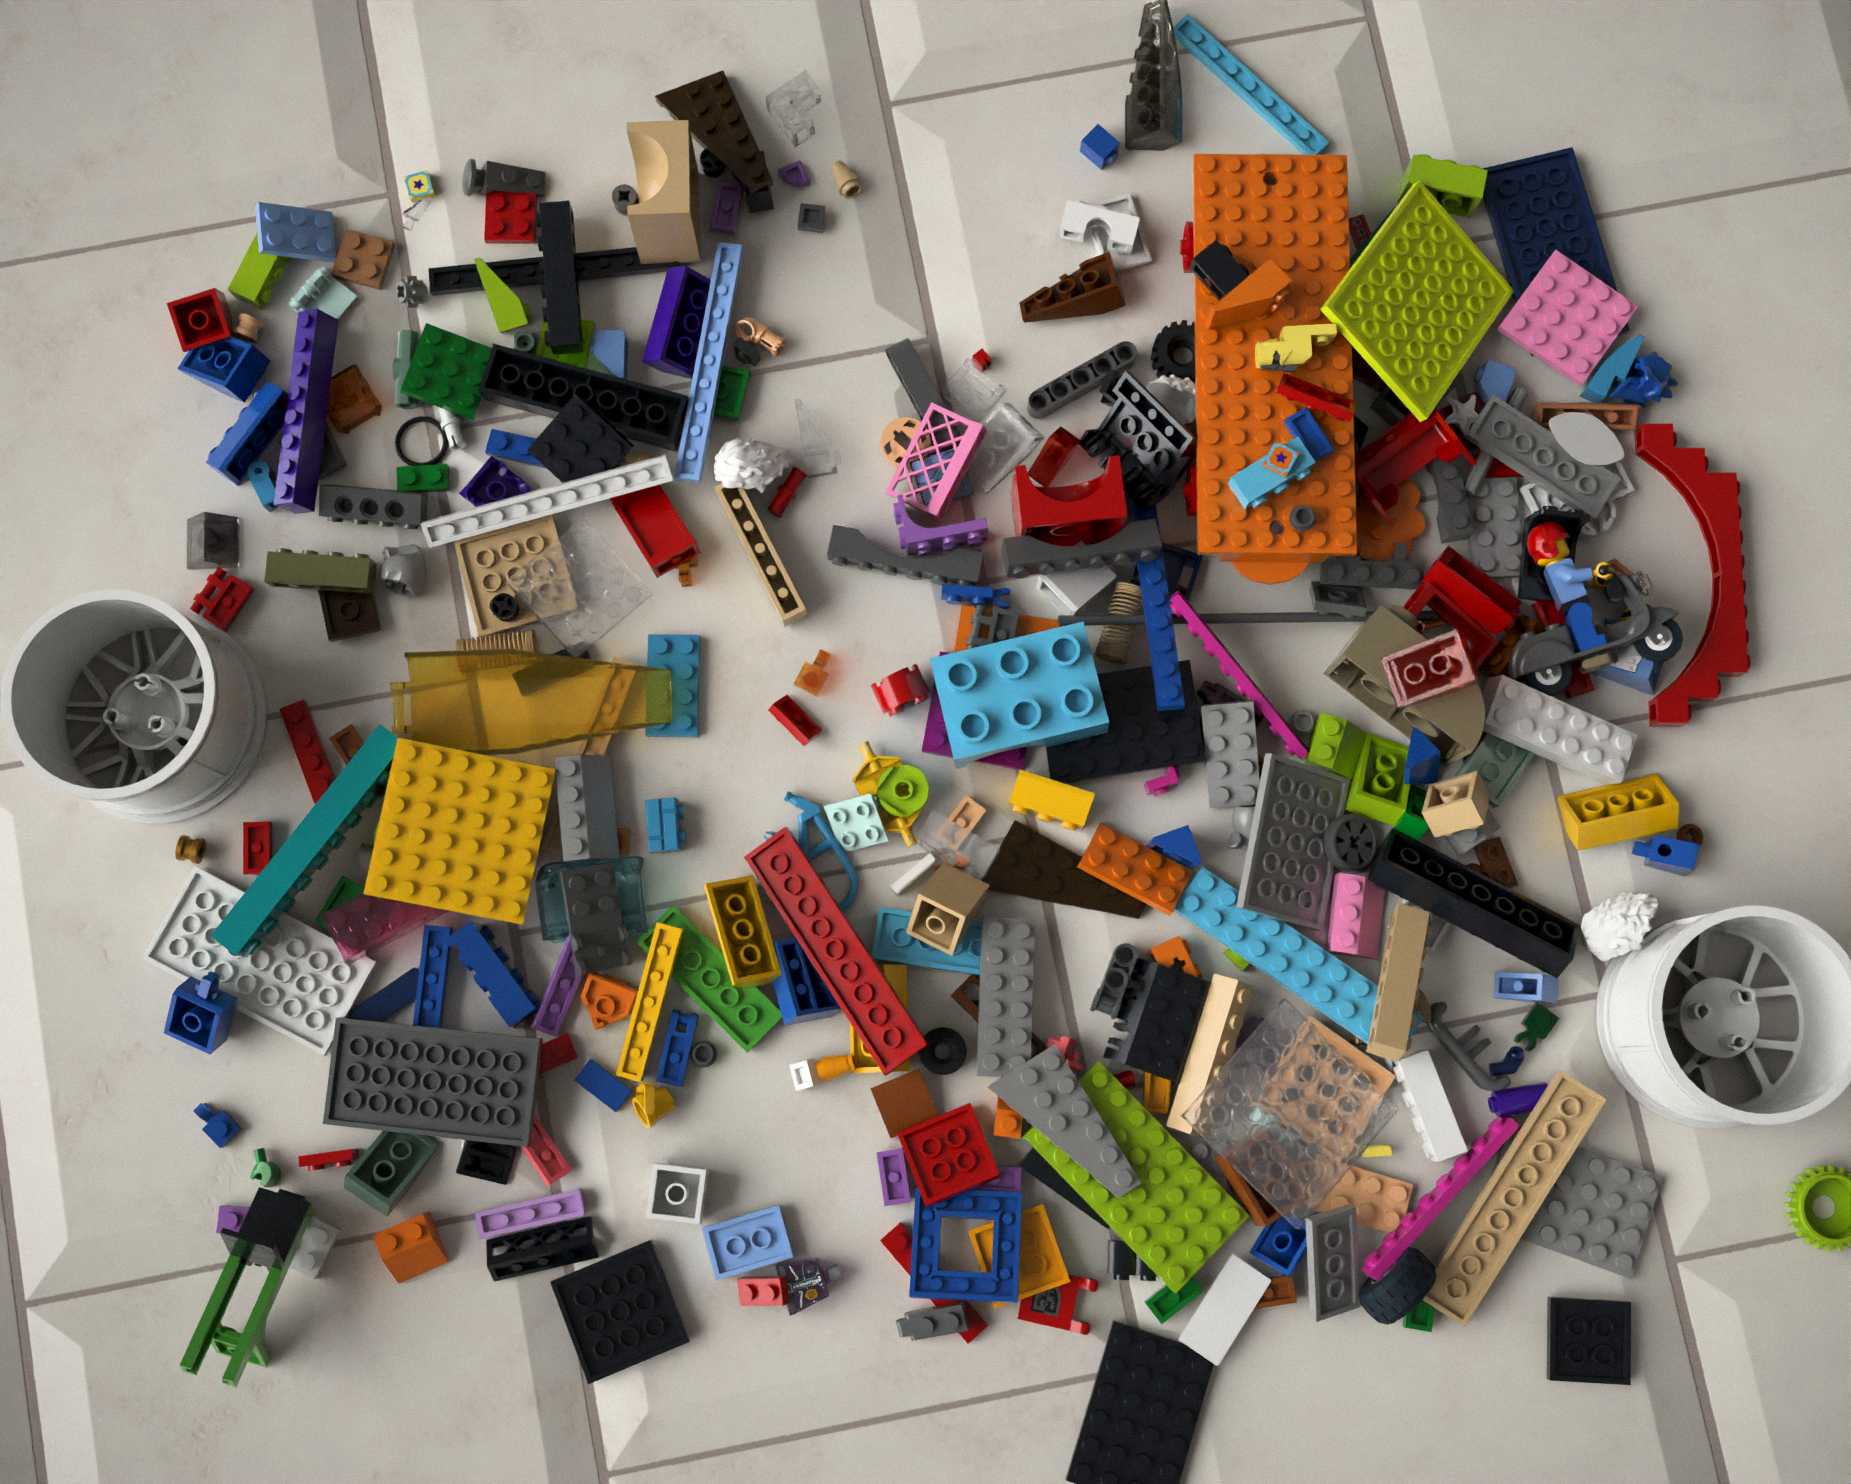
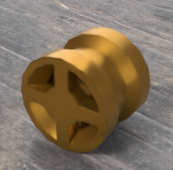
[175,835,206,864]

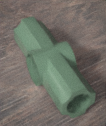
[393,330,421,409]

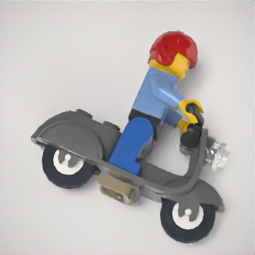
[1508,522,1683,696]

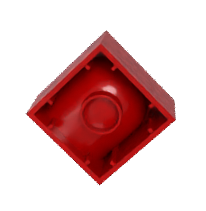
[1011,455,1127,547]

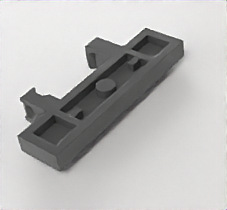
[1320,543,1425,589]

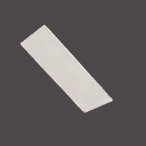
[1179,1254,1271,1366]

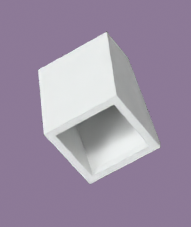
[1036,540,1117,615]

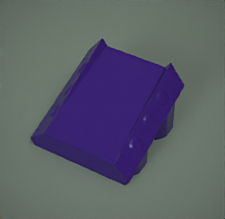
[459,455,532,507]

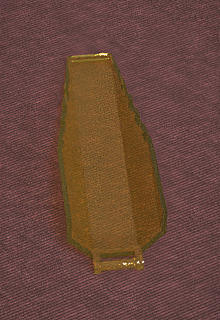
[390,649,673,755]

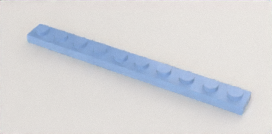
[674,242,744,483]

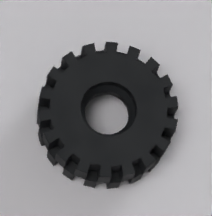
[1151,320,1195,383]

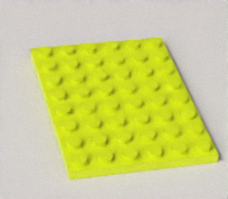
[1320,180,1513,422]

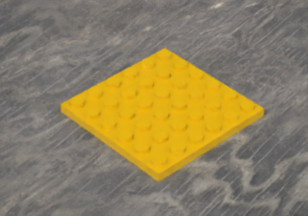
[363,738,556,925]

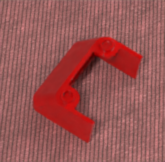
[1355,408,1477,527]

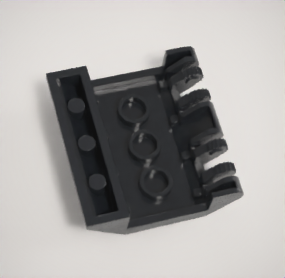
[1078,370,1196,512]
[1103,958,1211,1084]

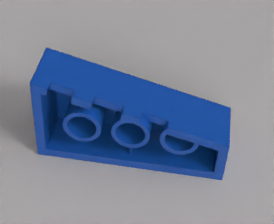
[444,921,539,1028]

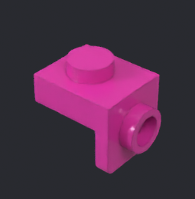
[1144,766,1181,797]

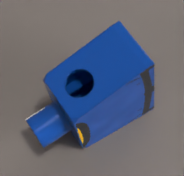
[1631,835,1699,876]

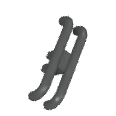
[1426,1002,1511,1091]

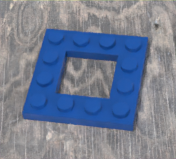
[909,1188,1023,1303]

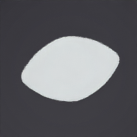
[1549,412,1624,465]

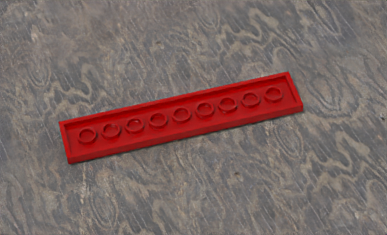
[744,827,930,1075]

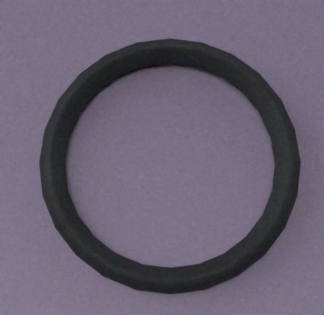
[395,416,448,466]

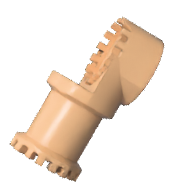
[735,316,787,357]

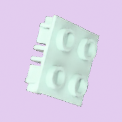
[287,267,358,319]
[824,793,889,852]

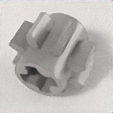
[396,276,428,308]

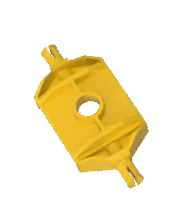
[852,741,924,848]

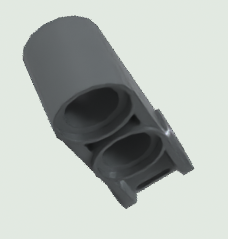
[1090,943,1138,1020]

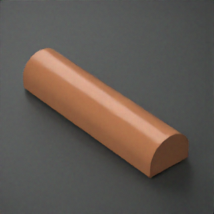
[1532,401,1640,430]

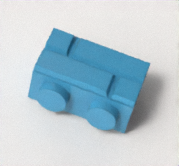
[645,797,686,854]

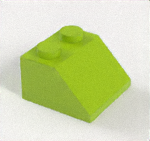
[1303,712,1367,781]

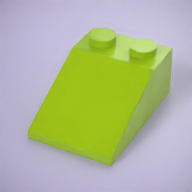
[1345,733,1410,826]

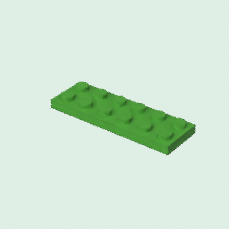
[636,905,782,1053]

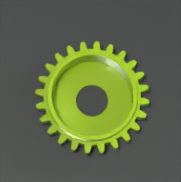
[1784,1165,1851,1251]

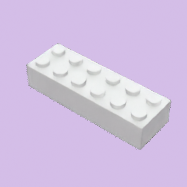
[1482,675,1638,785]

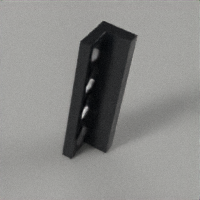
[486,1216,599,1282]

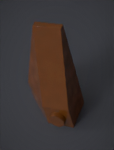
[1019,252,1126,323]

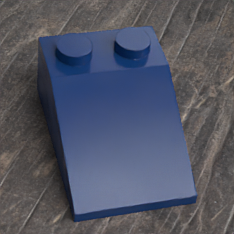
[177,337,271,403]

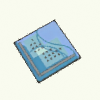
[910,446,974,507]

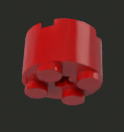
[871,664,930,717]

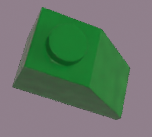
[1393,785,1428,841]

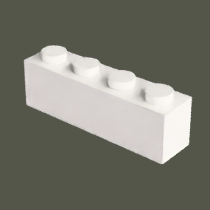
[1392,1050,1468,1162]

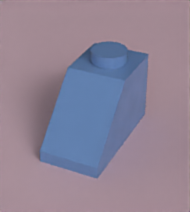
[590,330,628,379]
[1473,359,1517,407]
[1494,972,1558,1004]

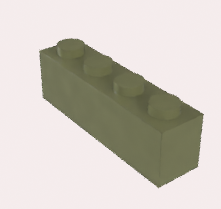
[264,548,377,594]

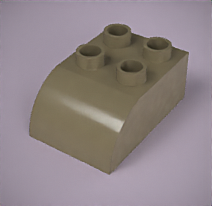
[1323,605,1485,767]

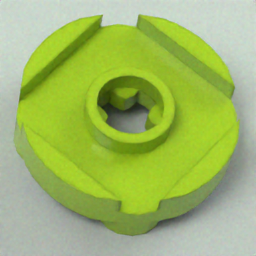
[877,765,929,818]

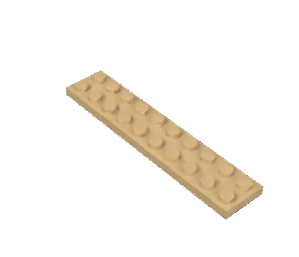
[1422,1069,1607,1327]

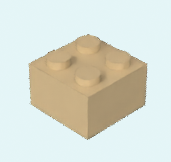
[1422,771,1490,838]

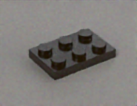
[318,590,381,642]

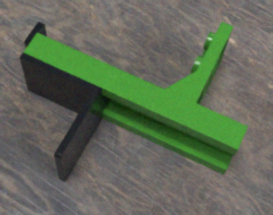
[180,1187,314,1387]

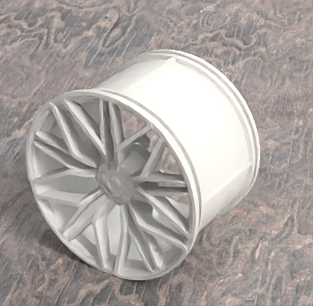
[1,589,268,824]

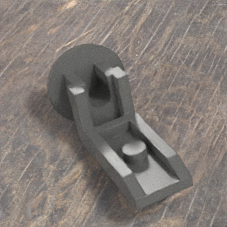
[462,159,545,197]

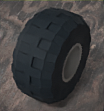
[1358,1247,1437,1325]

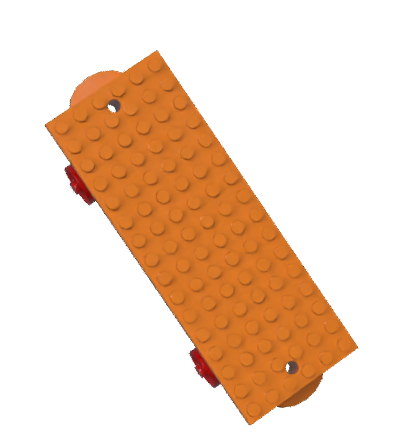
[1180,154,1357,585]

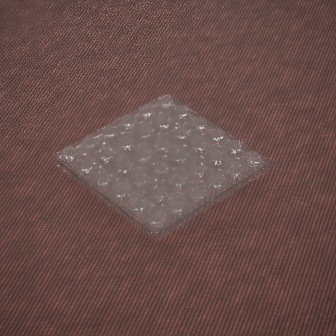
[1181,998,1398,1229]

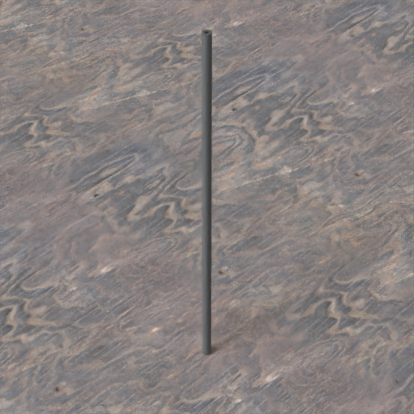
[1058,611,1475,626]

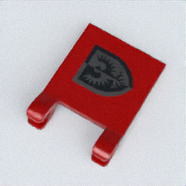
[1017,1274,1098,1335]

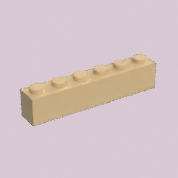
[714,484,807,627]
[1366,903,1431,1062]
[1166,974,1254,1139]

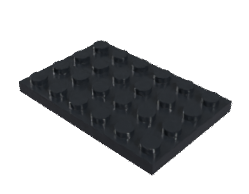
[1046,660,1205,783]
[1065,1320,1214,1484]

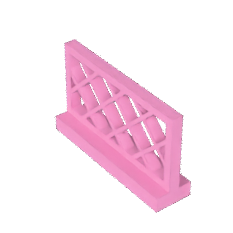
[885,402,987,521]

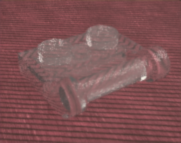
[939,357,1007,423]

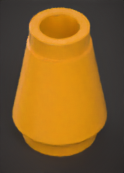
[815,1054,856,1082]

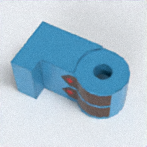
[247,460,279,512]

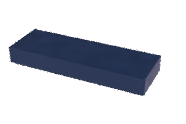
[349,967,419,1022]

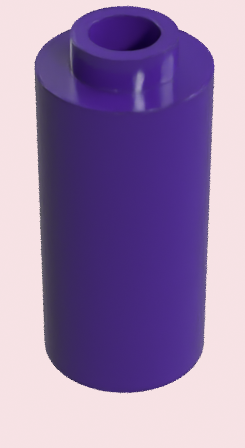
[1488,1082,1548,1117]

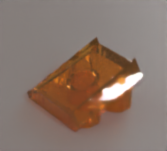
[327,364,382,434]

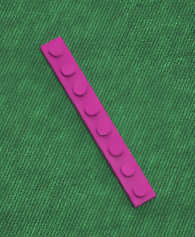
[1170,590,1309,760]
[1360,1117,1520,1281]

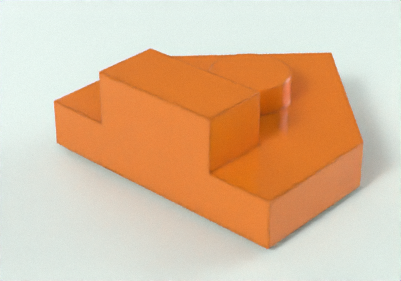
[580,972,639,1030]

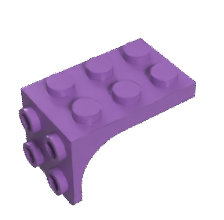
[893,495,988,557]

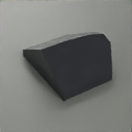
[456,1140,517,1185]

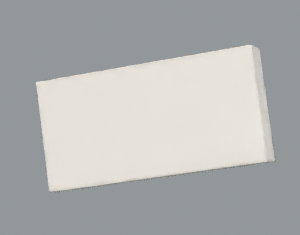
[890,853,936,895]

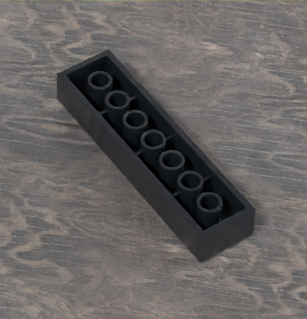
[478,344,689,452]
[1367,828,1580,978]

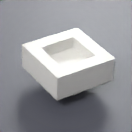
[789,1058,821,1091]

